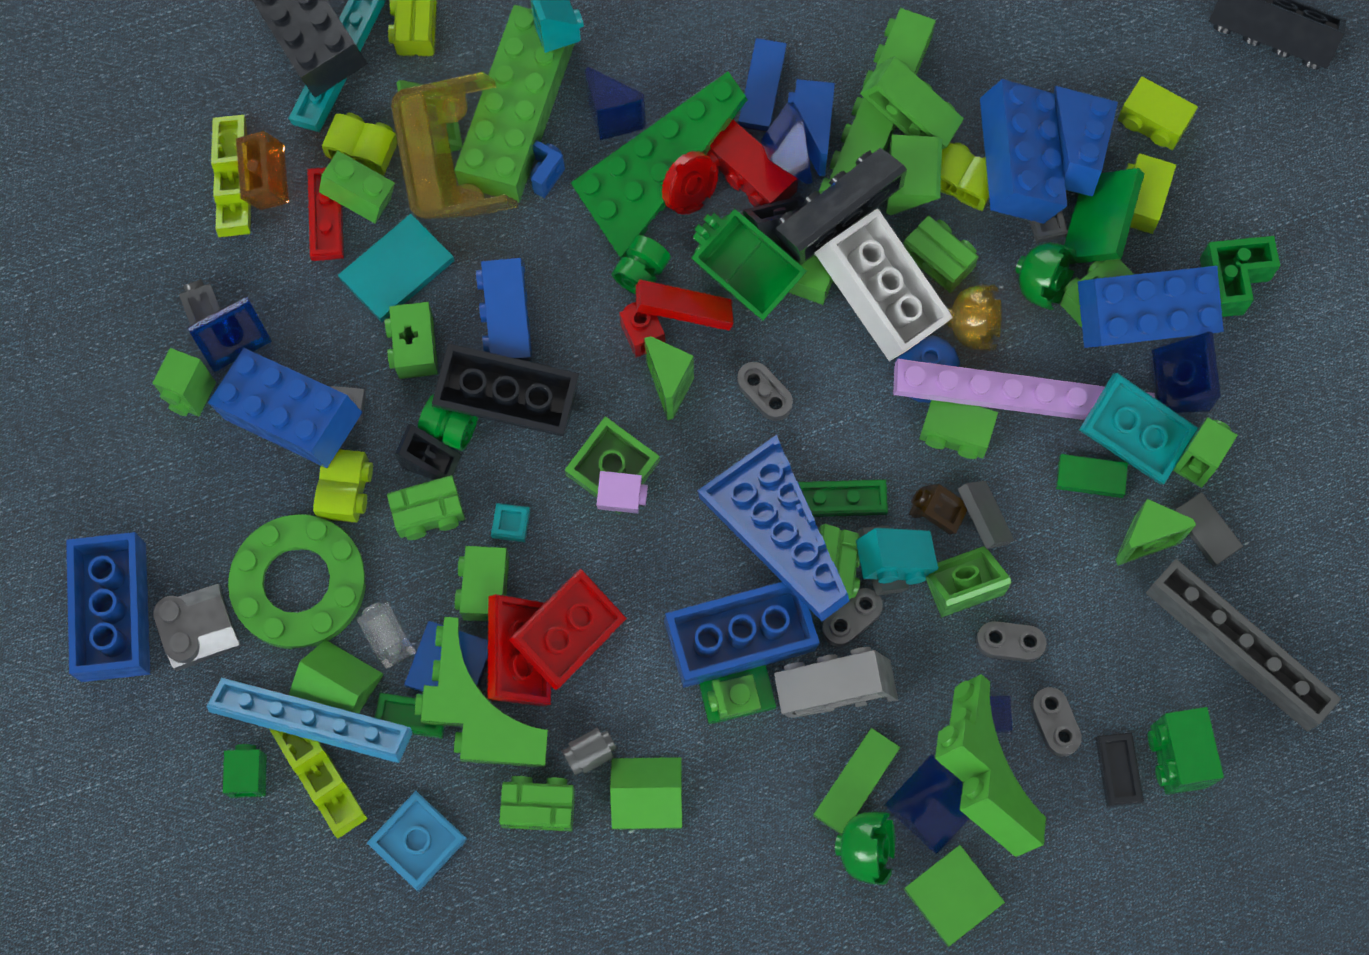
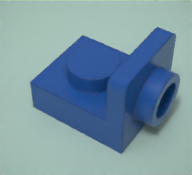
[530,140,565,199]

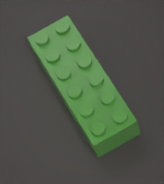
[455,5,575,203]

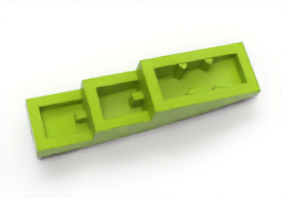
[211,115,251,237]
[269,729,368,839]

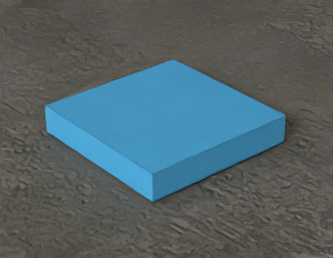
[367,791,467,892]

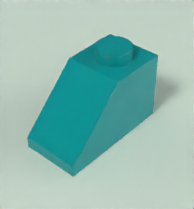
[530,0,584,53]

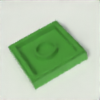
[904,845,1005,947]

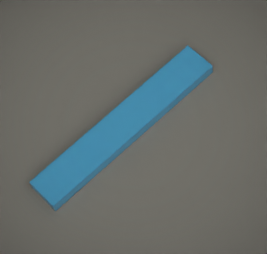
[206,677,413,763]

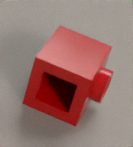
[619,302,665,358]

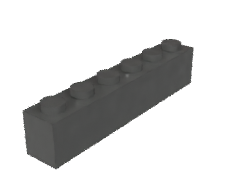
[1146,559,1341,732]

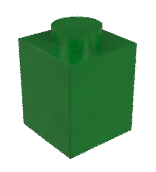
[223,744,267,798]

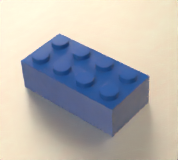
[980,79,1067,224]
[1078,266,1224,348]
[208,348,362,468]
[66,532,150,682]
[664,582,819,688]

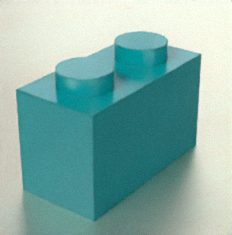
[856,528,938,585]

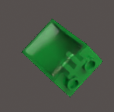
[691,209,807,321]

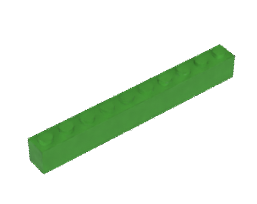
[788,8,936,305]

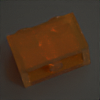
[236,131,289,210]

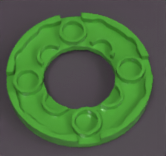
[228,515,366,649]

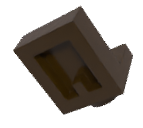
[909,484,967,534]

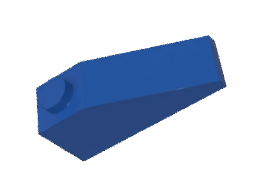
[787,79,835,176]

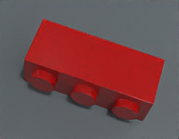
[706,120,798,207]

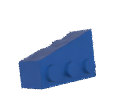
[1053,86,1118,196]
[476,258,532,359]

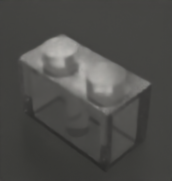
[356,602,416,669]

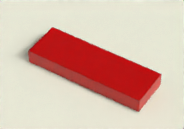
[307,167,344,261]
[636,279,734,331]

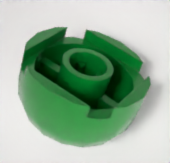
[1016,242,1077,310]
[835,812,895,885]

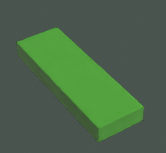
[813,728,901,835]

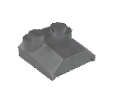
[153,584,241,671]

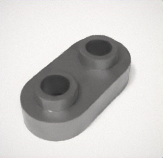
[737,362,793,421]
[822,588,883,647]
[976,621,1046,662]
[1031,687,1082,757]

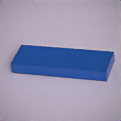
[738,38,787,132]

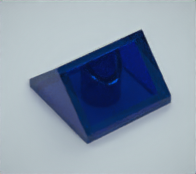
[585,67,646,141]
[760,102,813,184]
[187,297,272,372]
[1152,331,1221,413]
[884,754,969,854]

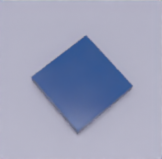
[404,621,488,693]

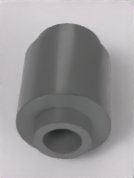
[562,728,617,775]

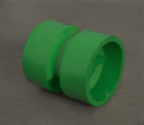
[612,235,671,295]
[418,394,478,451]

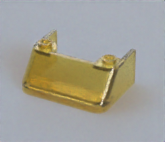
[391,72,518,219]

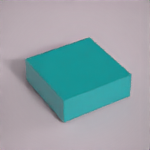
[491,503,531,542]

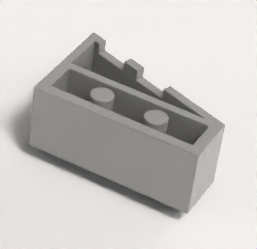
[774,647,898,718]

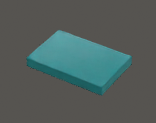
[338,214,455,323]
[1079,373,1198,484]

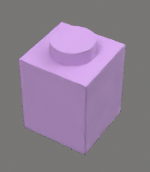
[597,471,648,513]

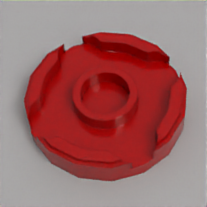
[662,151,718,215]

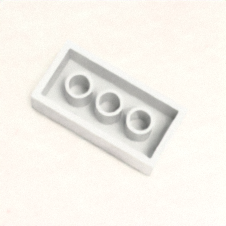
[815,208,953,361]

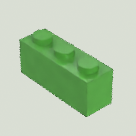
[860,56,964,149]

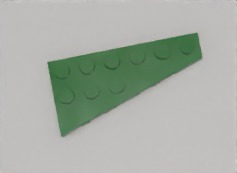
[571,72,748,258]

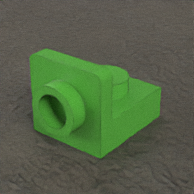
[707,674,761,720]

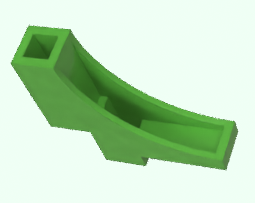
[415,617,548,768]
[935,674,1046,857]

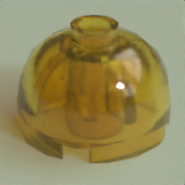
[947,284,1002,351]

